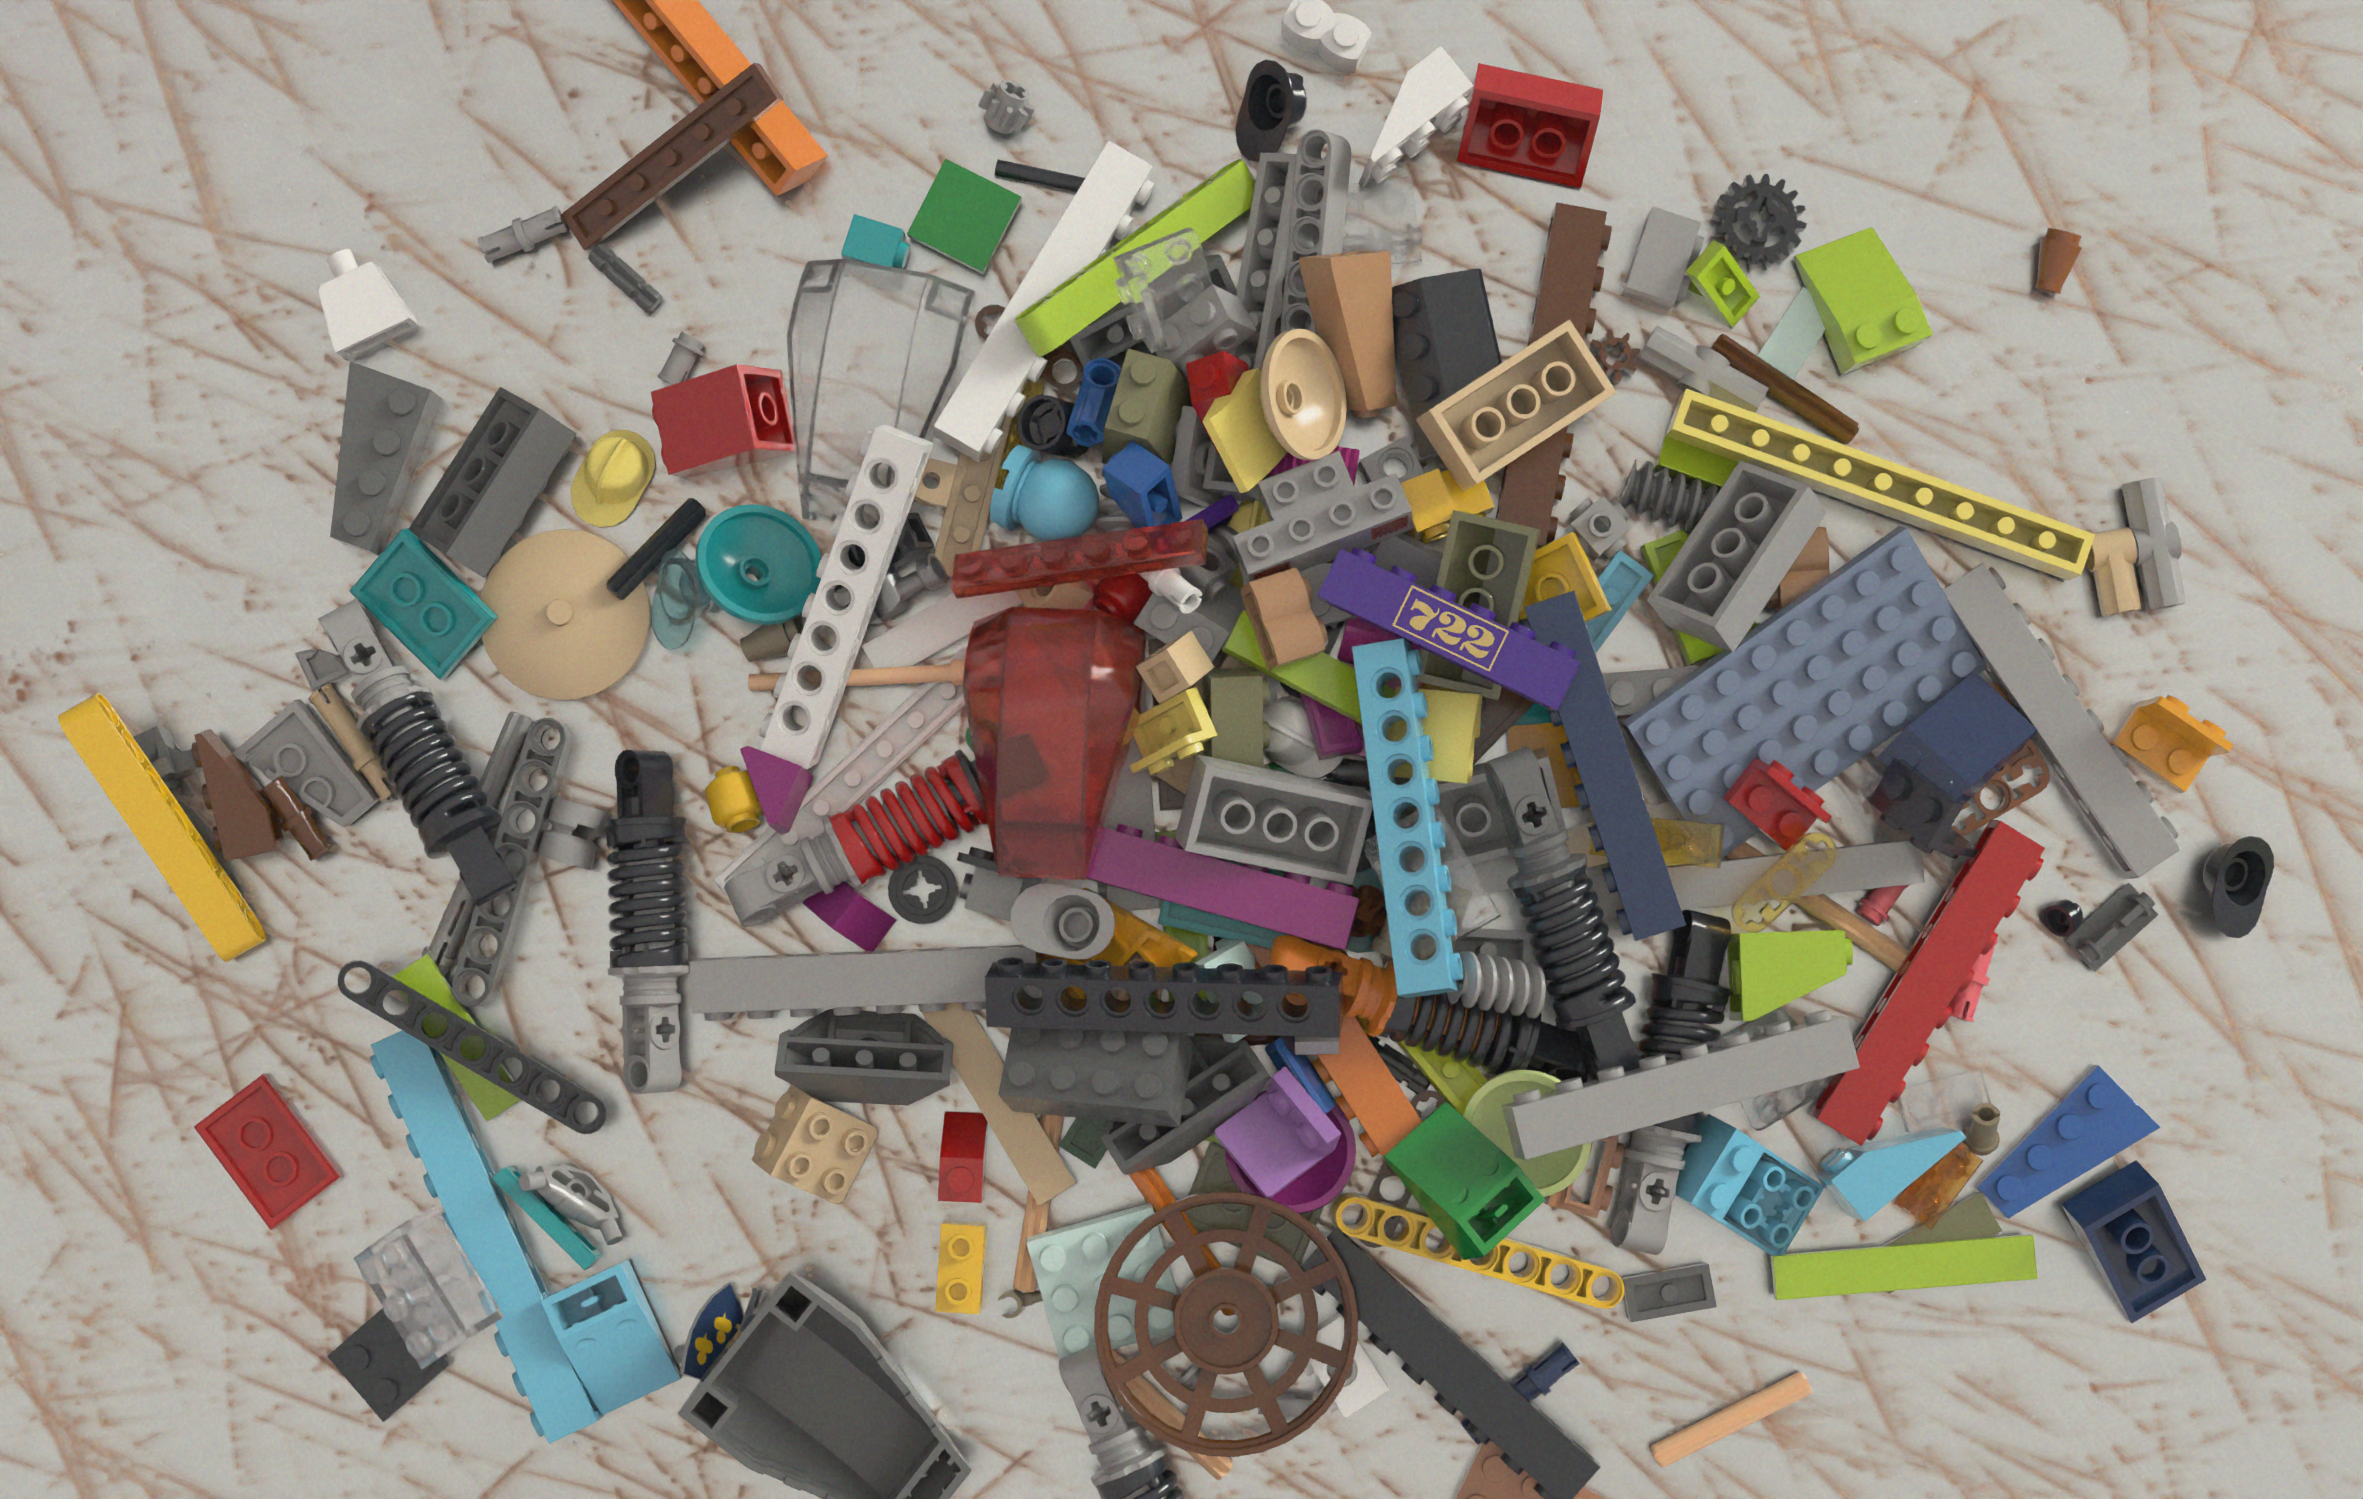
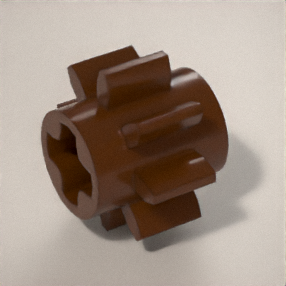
[1589,329,1640,385]
[1349,885,1387,937]

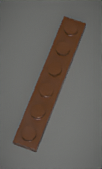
[561,63,784,250]

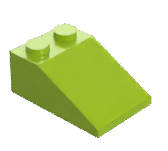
[1793,227,1933,375]

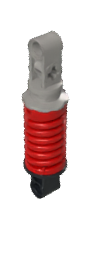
[724,735,1050,927]

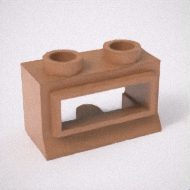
[1543,1134,1624,1218]

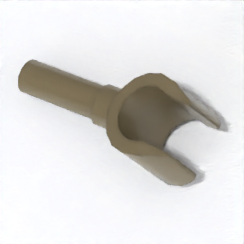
[998,1289,1043,1318]

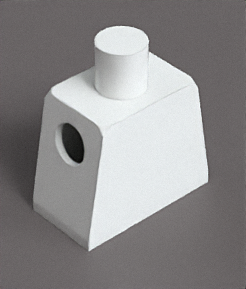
[318,249,419,360]

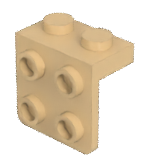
[751,1085,878,1204]

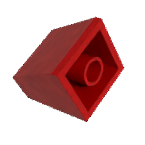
[651,364,799,477]

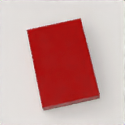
[194,1073,344,1230]

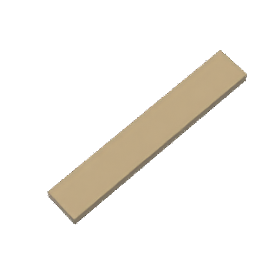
[917,1003,1077,1207]

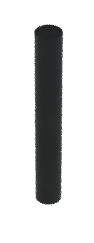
[995,159,1085,193]

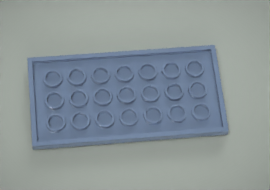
[1621,526,1987,862]

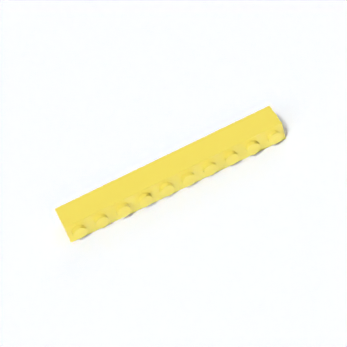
[1666,389,2095,581]

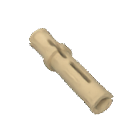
[308,683,396,803]

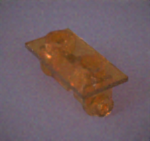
[1896,1142,1983,1230]

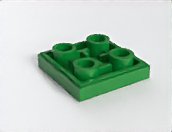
[907,159,1022,275]

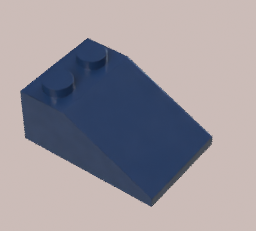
[1877,671,2038,805]
[2061,1160,2207,1324]

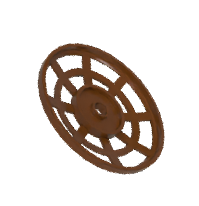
[1094,1191,1358,1457]

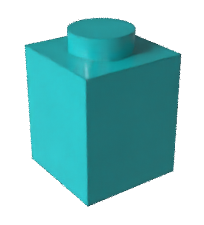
[841,214,910,278]

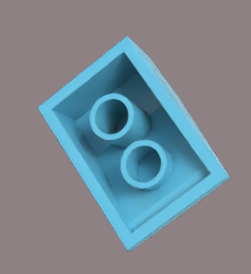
[1815,1127,1966,1222]

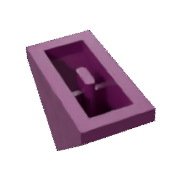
[740,745,814,835]
[802,881,897,951]

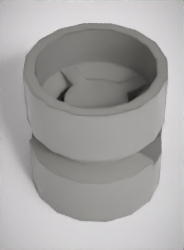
[537,796,609,870]

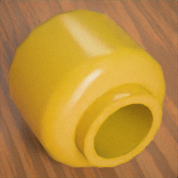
[705,766,764,833]

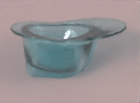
[651,549,716,650]

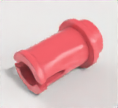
[1857,885,1909,926]

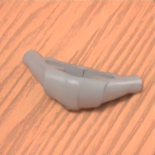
[519,1163,623,1245]

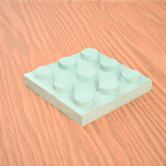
[1026,1203,1177,1359]

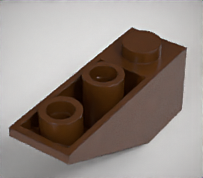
[192,729,285,861]

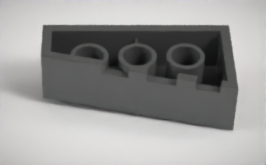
[330,361,442,556]

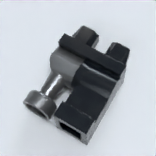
[834,513,948,624]

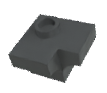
[133,726,203,792]

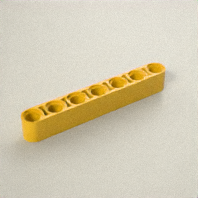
[58,693,266,962]
[1330,1193,1625,1309]

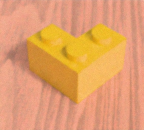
[1401,468,1495,545]

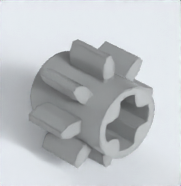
[978,80,1035,134]

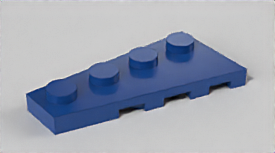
[1974,1065,2161,1219]

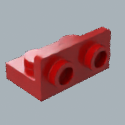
[1722,758,1832,853]

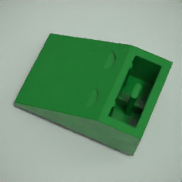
[1382,1101,1545,1260]

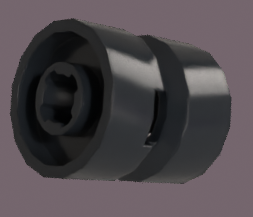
[1017,394,1089,459]

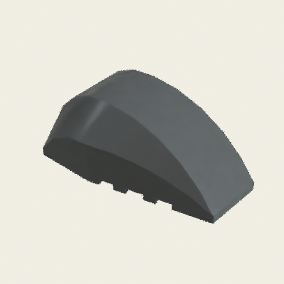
[678,1271,972,1499]

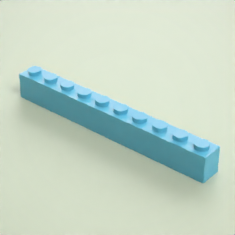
[370,1028,604,1444]

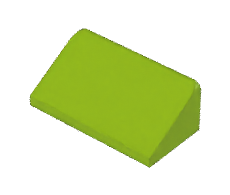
[1653,431,1739,493]

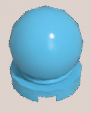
[990,444,1100,544]

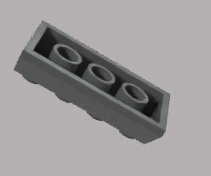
[409,387,577,578]

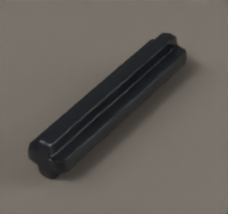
[606,498,706,600]

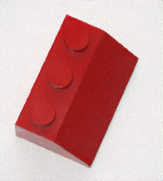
[1457,63,1603,188]

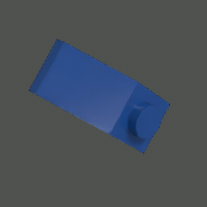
[1102,440,1183,546]

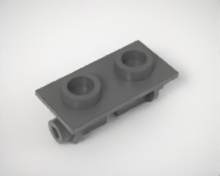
[2065,883,2158,972]

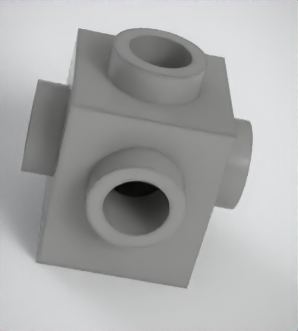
[1565,496,1632,562]

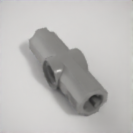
[1638,326,1769,413]
[2122,477,2186,611]

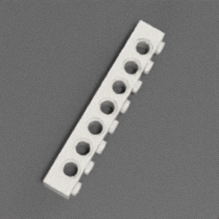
[759,424,934,770]

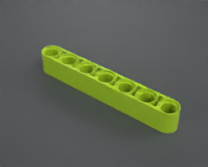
[1014,158,1256,357]

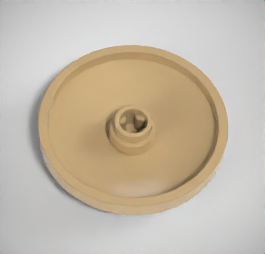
[480,529,652,701]

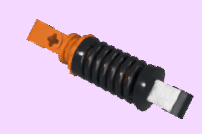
[1268,935,1589,1083]

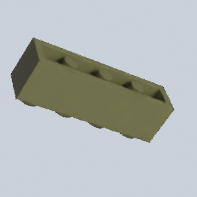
[1203,667,1270,769]

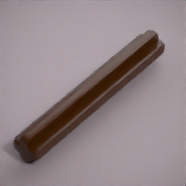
[1710,334,1860,444]

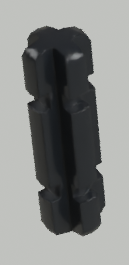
[1366,1034,1431,1094]

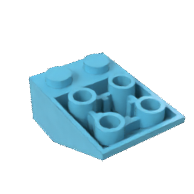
[1675,1114,1825,1255]
[540,1259,682,1415]

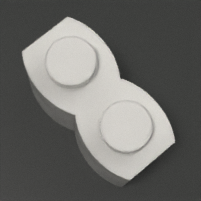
[1281,0,1372,72]

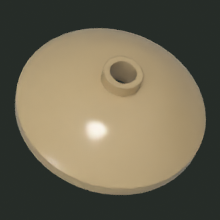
[1259,329,1347,460]

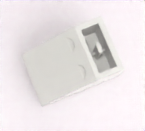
[1359,46,1474,187]

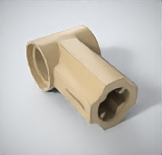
[2086,527,2141,616]

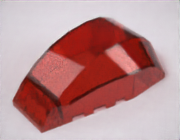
[962,606,1147,880]

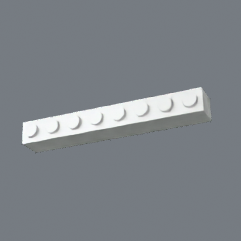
[934,141,1155,462]

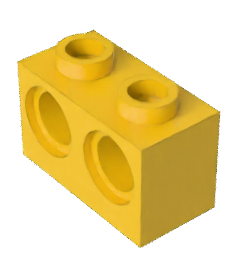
[935,1220,987,1314]

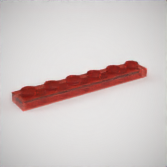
[951,519,1208,599]

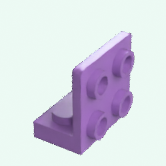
[1214,1066,1341,1199]

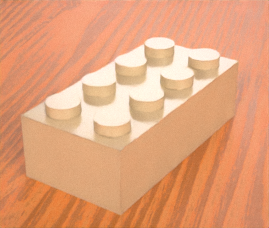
[1416,319,1617,492]

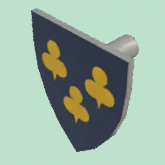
[674,1284,743,1380]

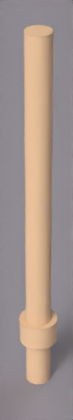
[748,659,1005,691]

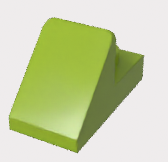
[1686,240,1760,328]

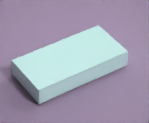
[1757,287,1825,379]

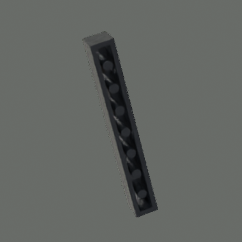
[1301,1227,1601,1499]

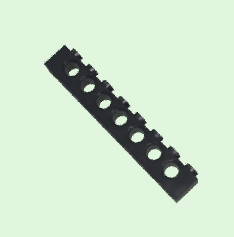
[985,957,1343,1037]

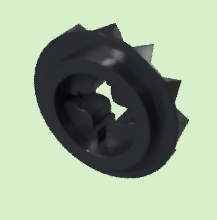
[888,855,957,924]

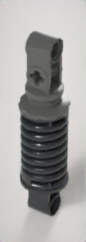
[1484,746,1641,1080]

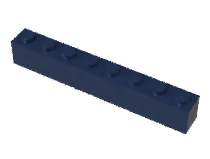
[1519,591,1686,942]

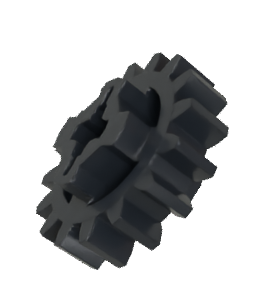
[1711,174,1807,269]

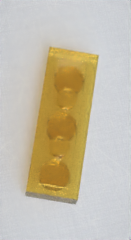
[1589,817,1725,869]

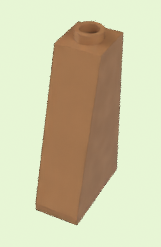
[1299,250,1397,418]

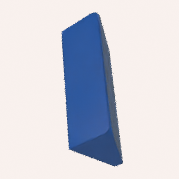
[1265,1036,1336,1114]

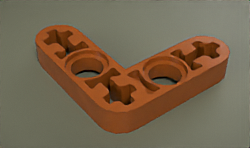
[1951,682,2050,837]

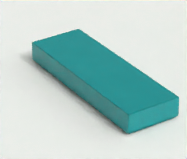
[492,1165,602,1271]

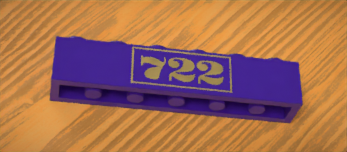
[1317,547,1580,713]

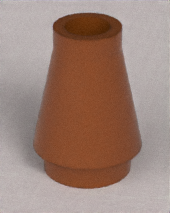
[2035,228,2082,294]

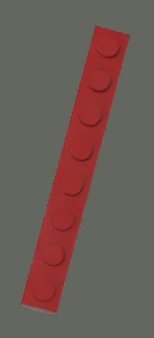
[1809,819,2045,1146]

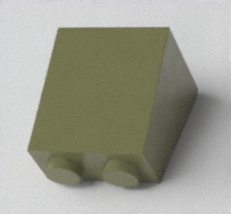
[1101,349,1193,465]

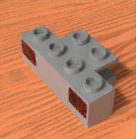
[1233,451,1413,582]

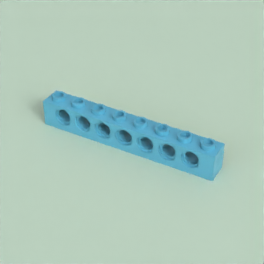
[1352,638,1463,998]

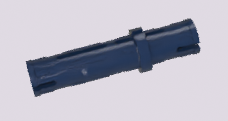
[1460,1341,1580,1445]

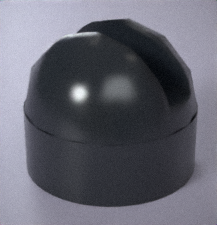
[2044,899,2083,937]

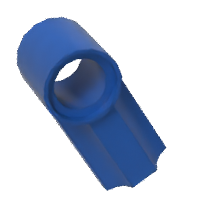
[1067,358,1121,447]

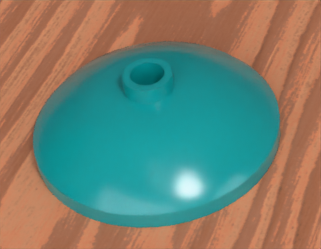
[695,504,822,625]

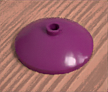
[1225,1090,1356,1215]

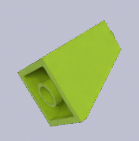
[1726,930,1853,1021]

